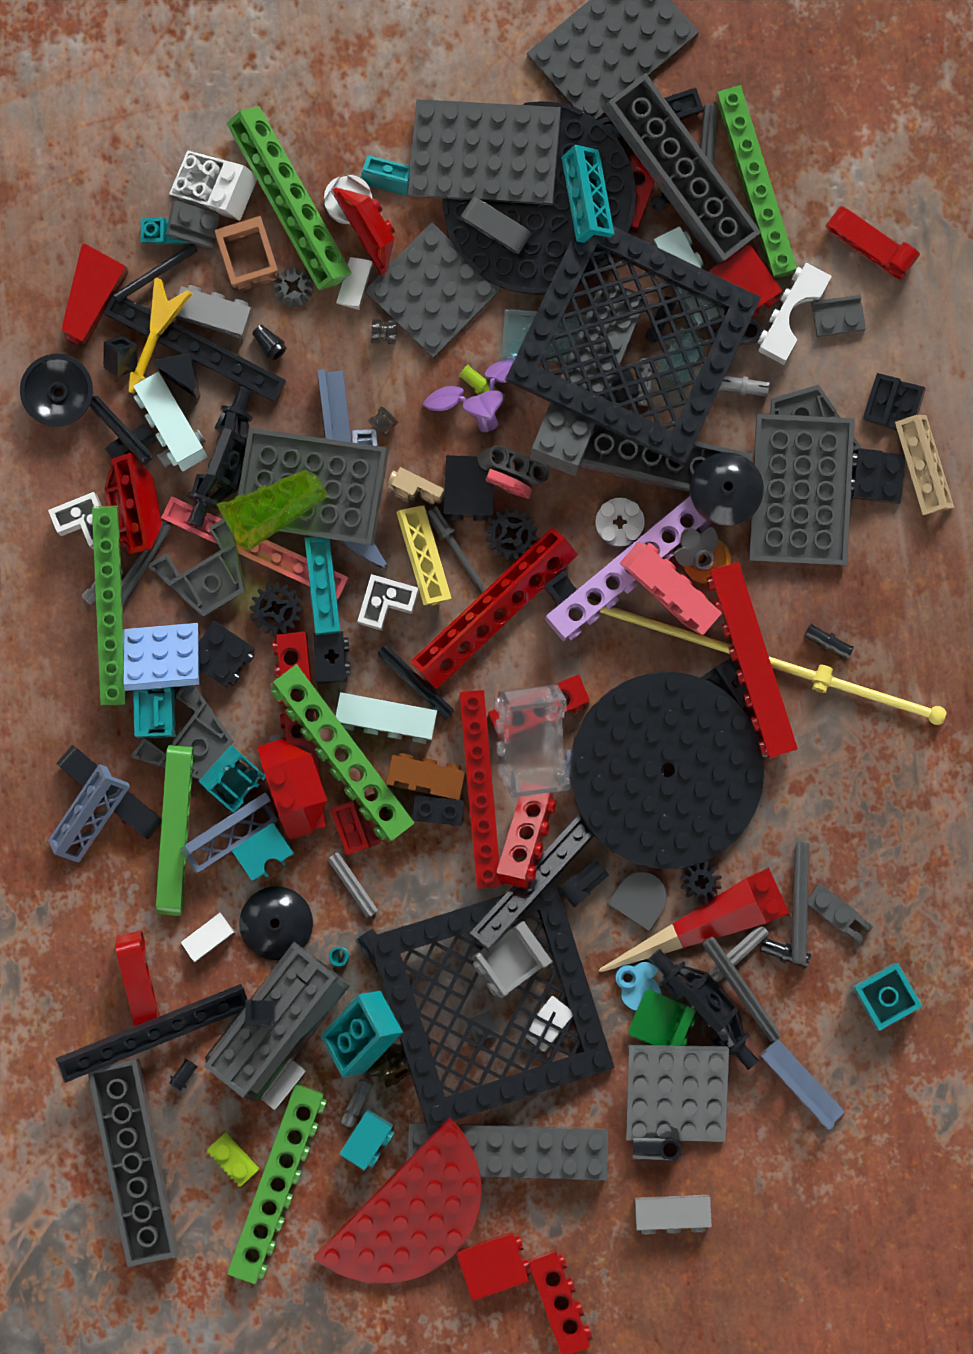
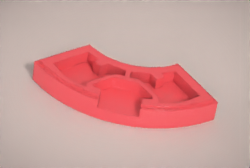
[486,469,532,499]

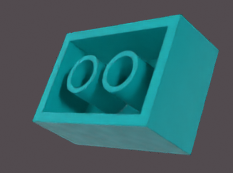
[321,991,403,1077]

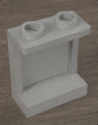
[472,921,552,997]

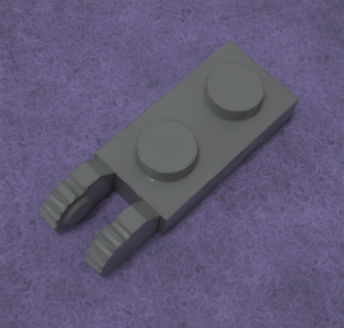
[808,883,873,944]

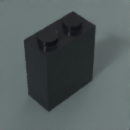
[444,455,495,522]

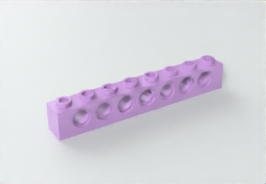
[544,496,712,642]

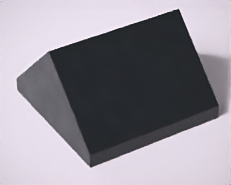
[153,353,201,399]

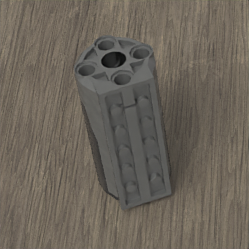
[204,942,350,1102]

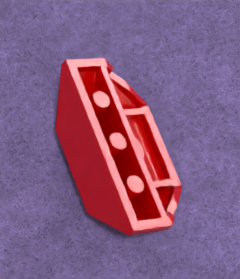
[331,187,395,275]
[104,453,162,554]
[257,739,327,840]

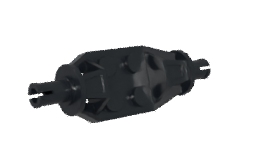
[187,387,253,528]
[649,949,759,1070]

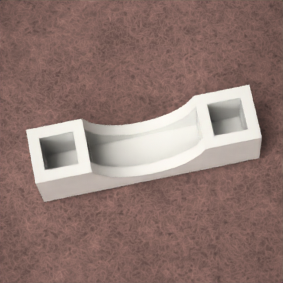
[757,263,832,365]

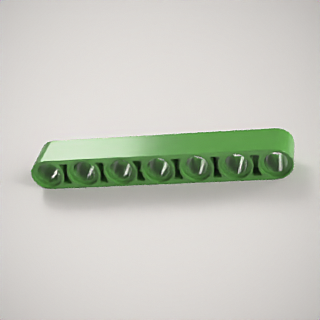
[156,745,194,916]

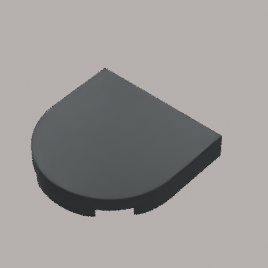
[608,872,666,931]

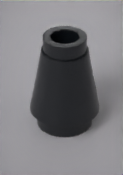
[252,325,287,361]

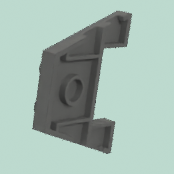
[770,385,861,450]
[148,517,246,616]
[131,685,234,779]

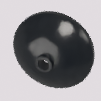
[20,354,93,427]
[690,452,764,526]
[239,886,313,960]

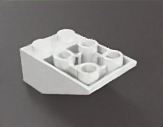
[169,150,257,221]

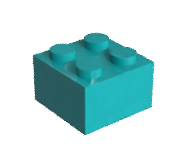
[851,962,923,1031]
[340,1108,394,1170]

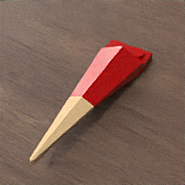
[599,868,789,972]

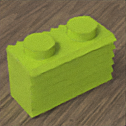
[207,1133,259,1186]

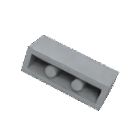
[175,285,253,339]
[634,1195,712,1234]

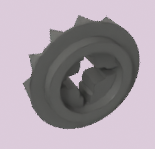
[274,268,313,307]

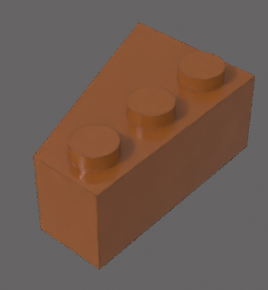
[386,753,466,800]

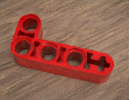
[825,206,920,280]
[115,930,160,1026]

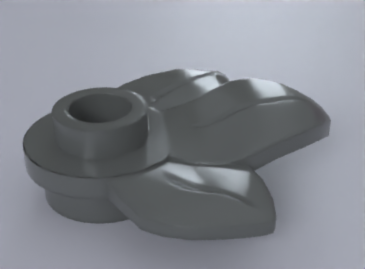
[674,526,718,571]

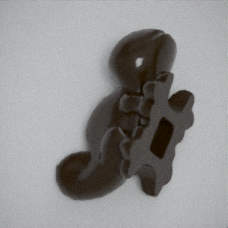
[365,1036,431,1088]

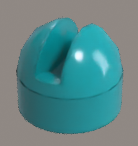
[329,947,350,967]

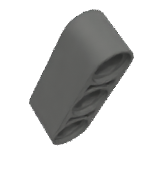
[460,196,532,254]
[478,446,550,486]

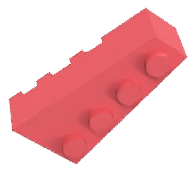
[619,541,722,635]

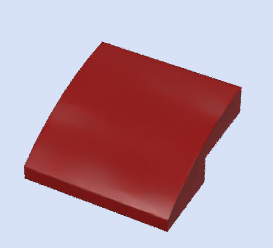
[330,793,388,855]

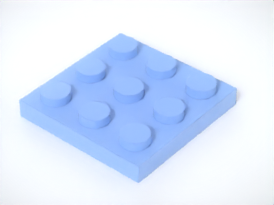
[124,623,199,691]

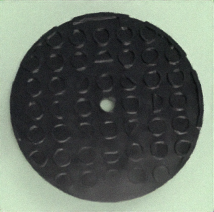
[443,101,636,295]
[569,672,764,869]

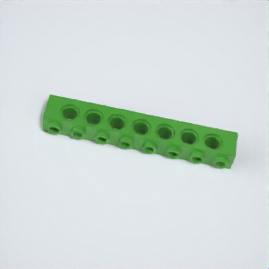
[715,85,797,280]
[226,106,352,290]
[92,506,127,705]
[270,664,414,842]
[227,1084,327,1284]

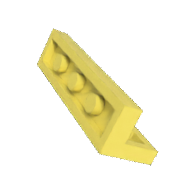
[396,505,452,606]

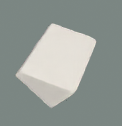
[336,257,373,310]
[181,913,235,962]
[525,996,572,1052]
[262,1060,307,1110]

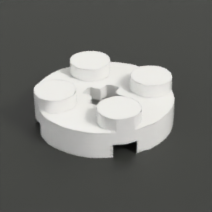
[324,175,372,225]
[595,498,644,547]

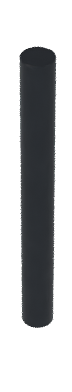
[113,244,198,303]

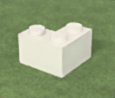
[48,492,101,550]
[358,574,419,631]

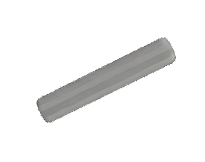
[328,853,378,918]
[709,925,768,982]

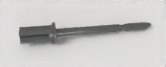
[427,506,486,593]

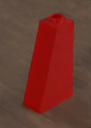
[61,243,128,346]

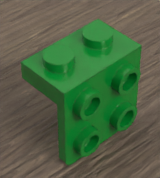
[628,989,697,1046]

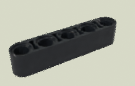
[56,745,162,839]

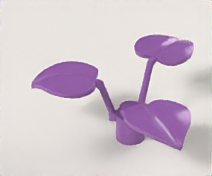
[422,360,514,432]

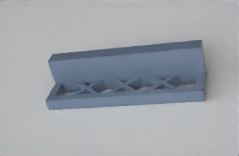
[318,369,352,442]
[48,764,130,863]
[180,793,278,874]
[759,1039,845,1130]

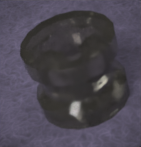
[368,406,399,437]

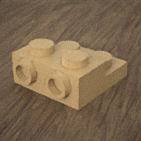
[387,467,445,505]

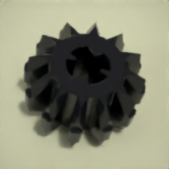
[680,862,722,903]

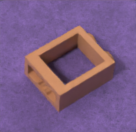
[214,216,279,291]

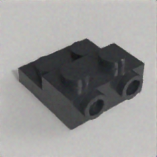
[851,448,906,504]
[199,621,255,688]

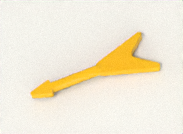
[129,278,192,394]

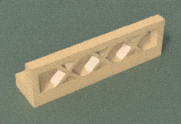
[895,414,954,515]

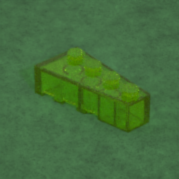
[217,470,329,550]

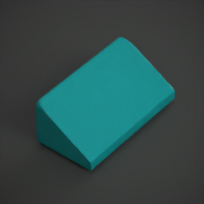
[361,155,410,195]

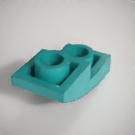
[141,217,191,245]

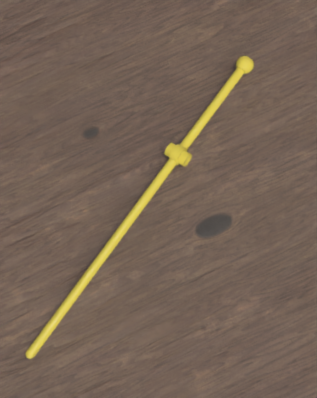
[587,599,946,725]

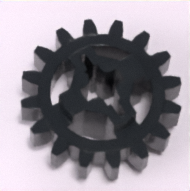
[485,508,538,561]
[250,582,303,636]

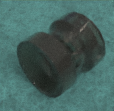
[371,319,397,345]

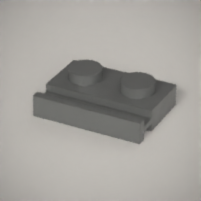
[165,200,220,249]
[812,295,866,337]

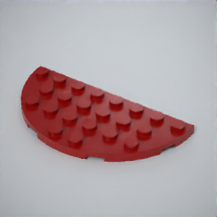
[314,1118,482,1283]

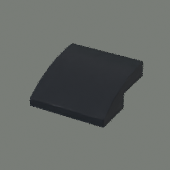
[863,373,926,431]
[700,658,747,708]

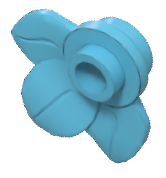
[616,962,661,1010]

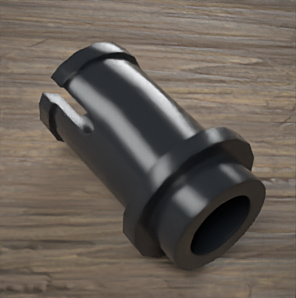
[169,1058,198,1091]

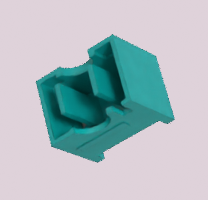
[134,687,177,739]
[199,745,266,813]
[232,822,295,881]

